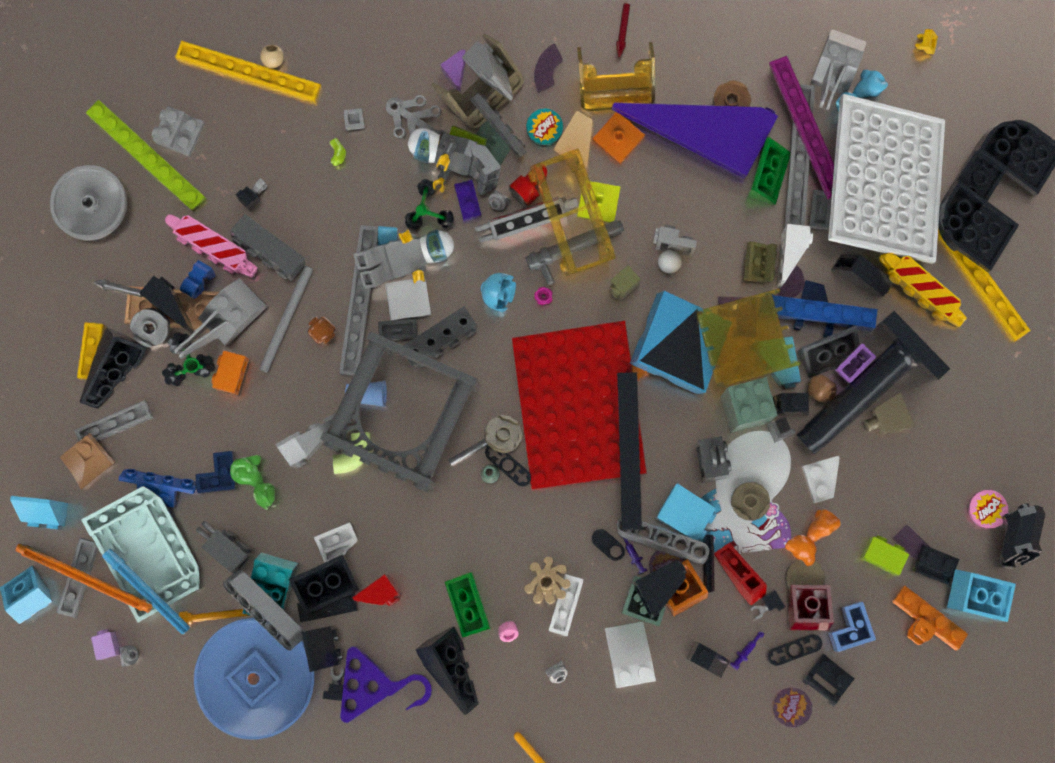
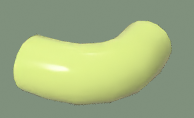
[333,432,371,474]

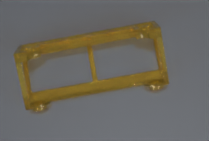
[528,148,616,276]

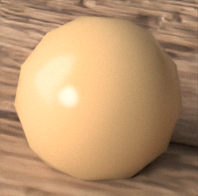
[260,45,284,68]

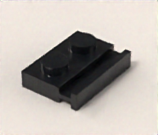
[912,544,960,586]

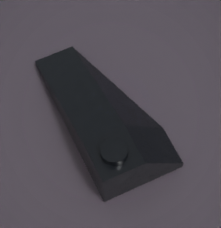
[79,328,147,409]
[415,627,478,715]

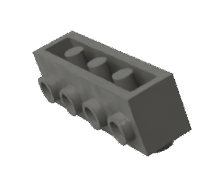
[230,214,305,281]
[403,306,478,369]

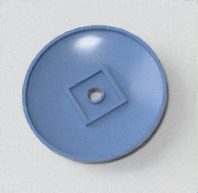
[193,618,314,740]

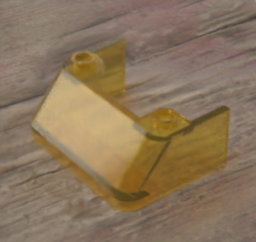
[577,42,655,111]

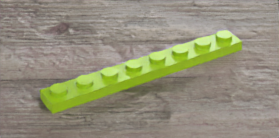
[86,99,206,212]

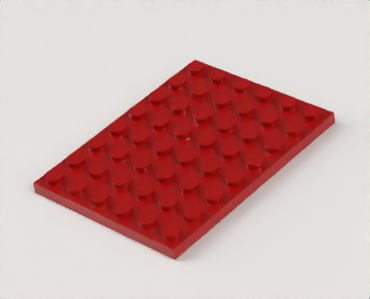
[512,320,647,490]

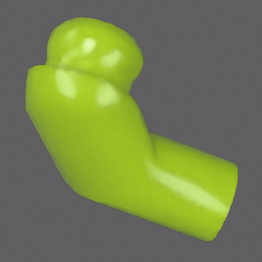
[330,138,346,166]

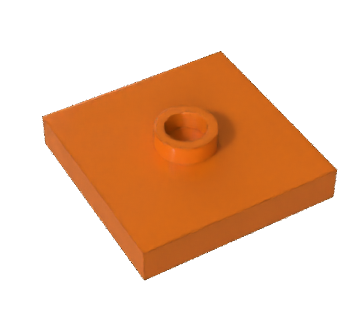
[593,112,645,164]

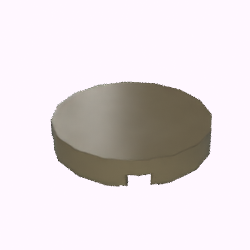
[484,415,523,453]
[731,482,770,521]
[786,560,826,590]

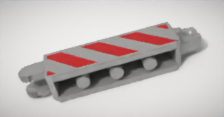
[475,196,579,243]

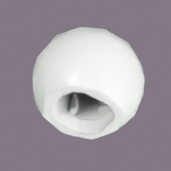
[658,250,682,274]

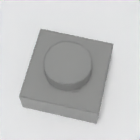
[343,108,365,131]

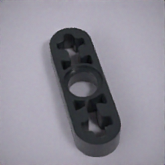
[485,446,531,487]
[766,634,822,666]

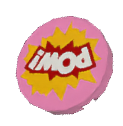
[968,490,1008,529]

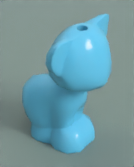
[836,70,888,112]

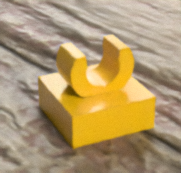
[915,29,938,54]

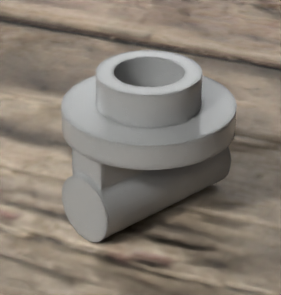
[488,190,511,211]
[119,645,138,667]
[545,661,568,683]

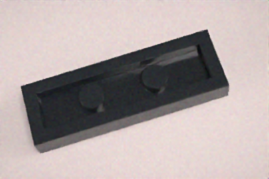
[297,592,359,623]

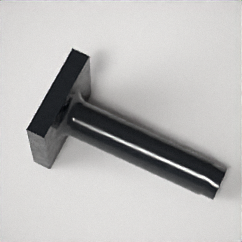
[796,311,950,455]

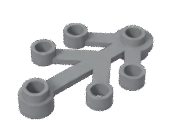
[386,95,447,139]

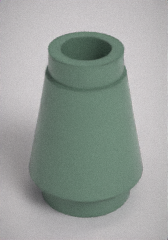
[481,464,500,483]

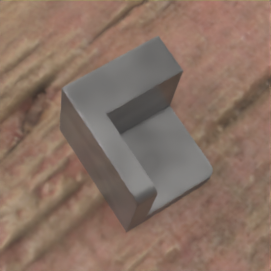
[767,417,796,443]

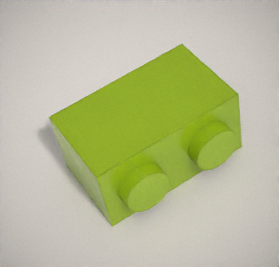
[860,535,909,576]

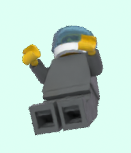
[408,128,501,195]

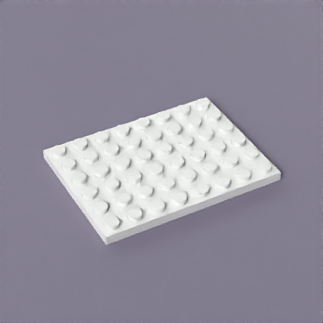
[828,94,945,264]

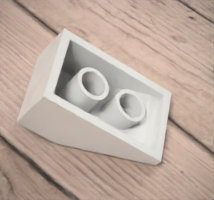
[777,224,813,288]
[605,621,656,688]

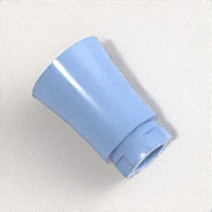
[345,380,387,407]

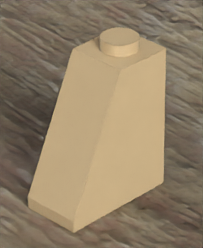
[553,110,595,170]

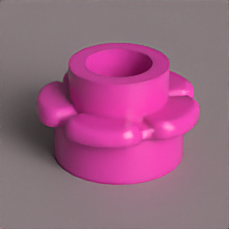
[534,287,553,305]

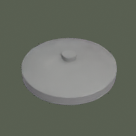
[50,165,127,241]

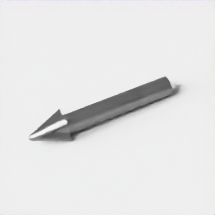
[93,279,143,297]
[448,438,488,466]

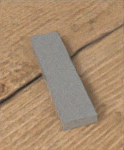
[74,400,154,442]
[56,538,98,618]

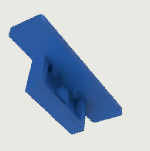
[119,469,197,508]

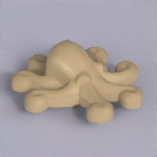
[524,557,571,604]

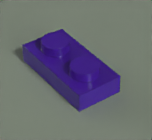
[454,180,482,221]

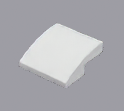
[385,278,431,321]

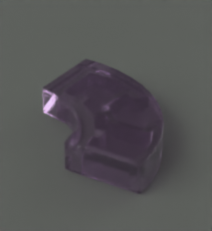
[534,43,563,93]

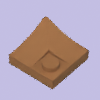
[60,433,115,489]

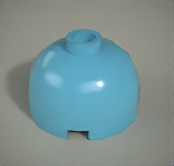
[481,273,516,312]

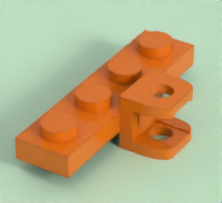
[892,585,968,651]

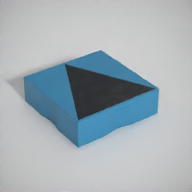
[630,291,732,394]

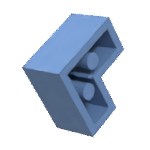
[828,601,876,652]

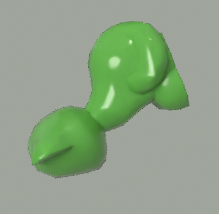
[230,455,275,510]

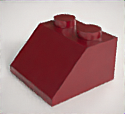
[788,585,834,631]

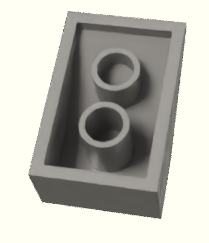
[462,41,513,101]

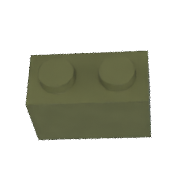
[609,265,641,301]

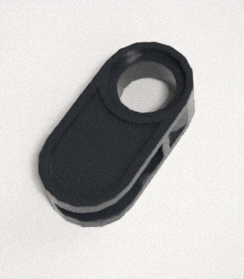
[591,529,625,561]

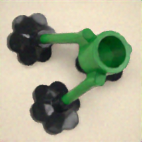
[162,332,215,387]

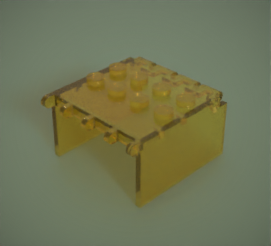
[697,288,801,387]

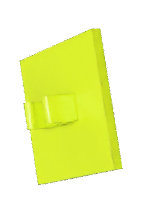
[577,180,621,222]

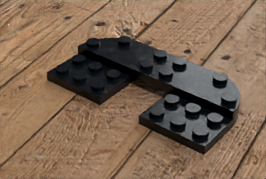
[938,120,1055,272]

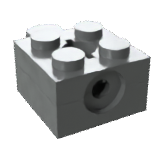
[695,436,732,483]
[196,521,254,573]

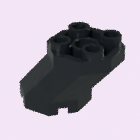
[999,503,1045,569]

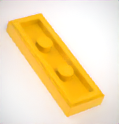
[77,322,105,380]

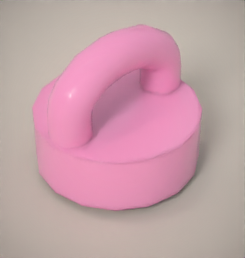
[498,621,519,642]

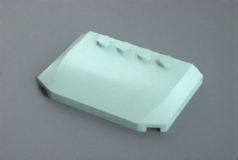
[81,486,200,622]

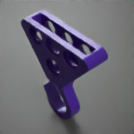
[340,646,432,723]

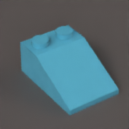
[10,496,68,529]
[947,569,1016,622]

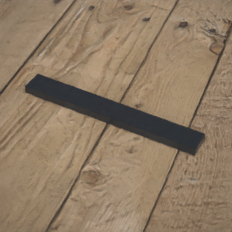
[617,372,642,530]

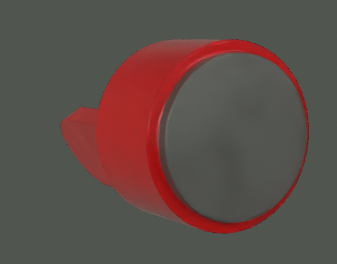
[509,164,548,207]

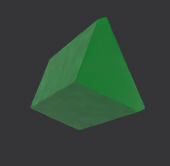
[747,137,790,205]
[445,572,491,638]

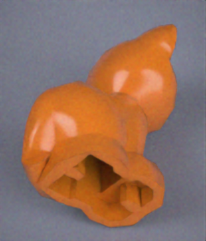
[785,509,841,566]

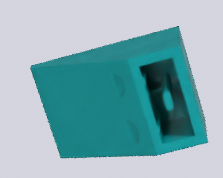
[243,552,298,616]

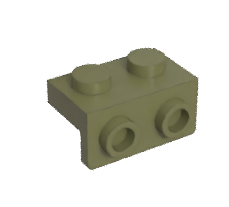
[744,241,777,283]

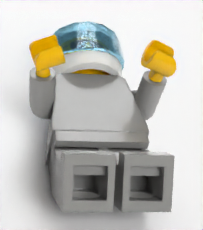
[353,229,454,289]

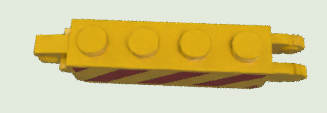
[879,253,967,327]

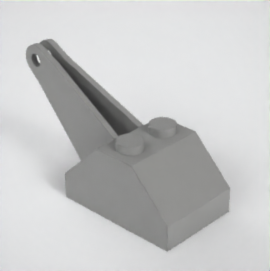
[811,29,866,110]
[174,278,268,359]

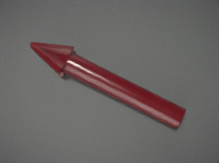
[616,3,630,57]

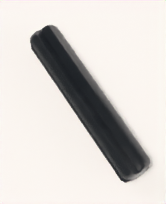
[703,535,715,592]

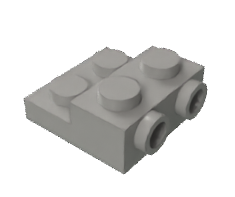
[152,106,205,157]
[653,225,697,257]

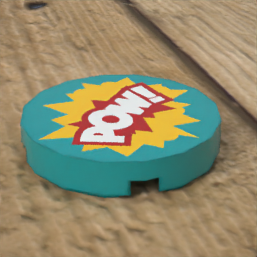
[526,108,563,146]

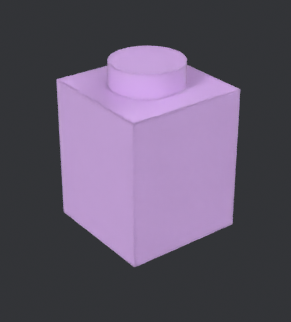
[91,629,120,660]

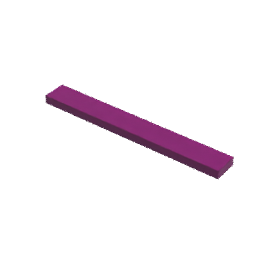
[769,56,834,200]

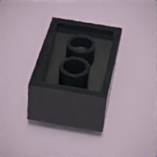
[139,275,195,334]
[301,626,343,672]

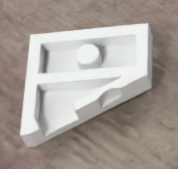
[802,456,840,503]
[314,522,358,563]

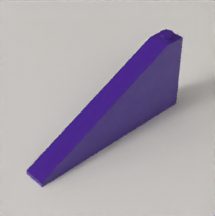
[612,103,778,179]

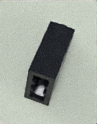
[831,254,892,297]
[632,560,686,619]
[686,641,730,678]

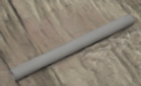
[259,266,313,373]

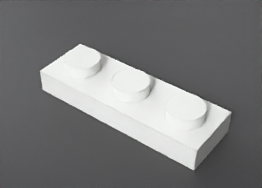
[549,574,584,636]

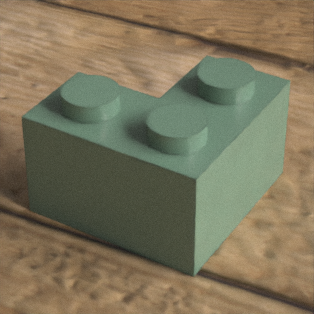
[621,576,666,627]

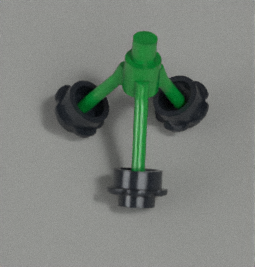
[405,179,454,230]

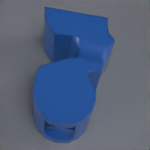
[180,260,216,299]

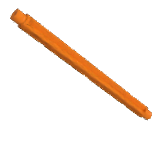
[15,543,152,613]

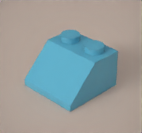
[0,565,52,624]

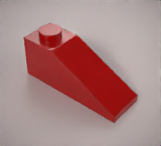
[714,542,767,605]

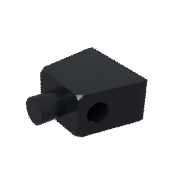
[772,393,809,416]

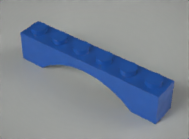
[757,294,878,332]

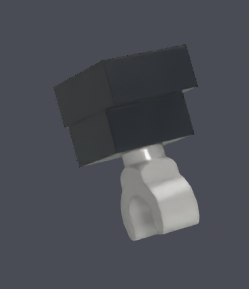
[235,178,267,211]
[750,590,785,619]
[323,668,345,701]

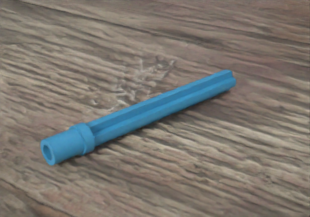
[102,548,190,634]

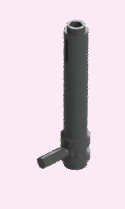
[525,220,624,285]

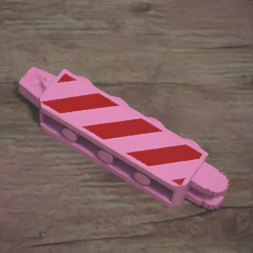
[165,214,258,278]

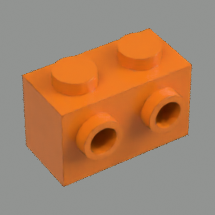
[211,350,249,395]

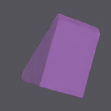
[440,49,466,92]

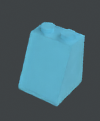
[655,484,717,541]

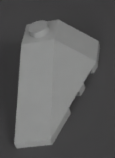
[276,413,336,468]

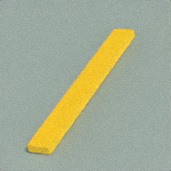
[175,40,321,103]
[938,228,1031,342]

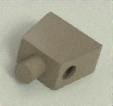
[864,393,915,435]

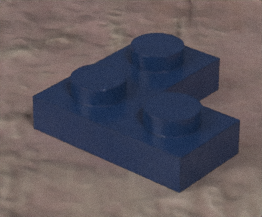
[195,451,237,494]

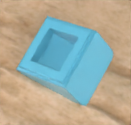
[378,226,398,245]

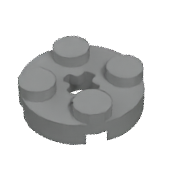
[130,308,170,347]

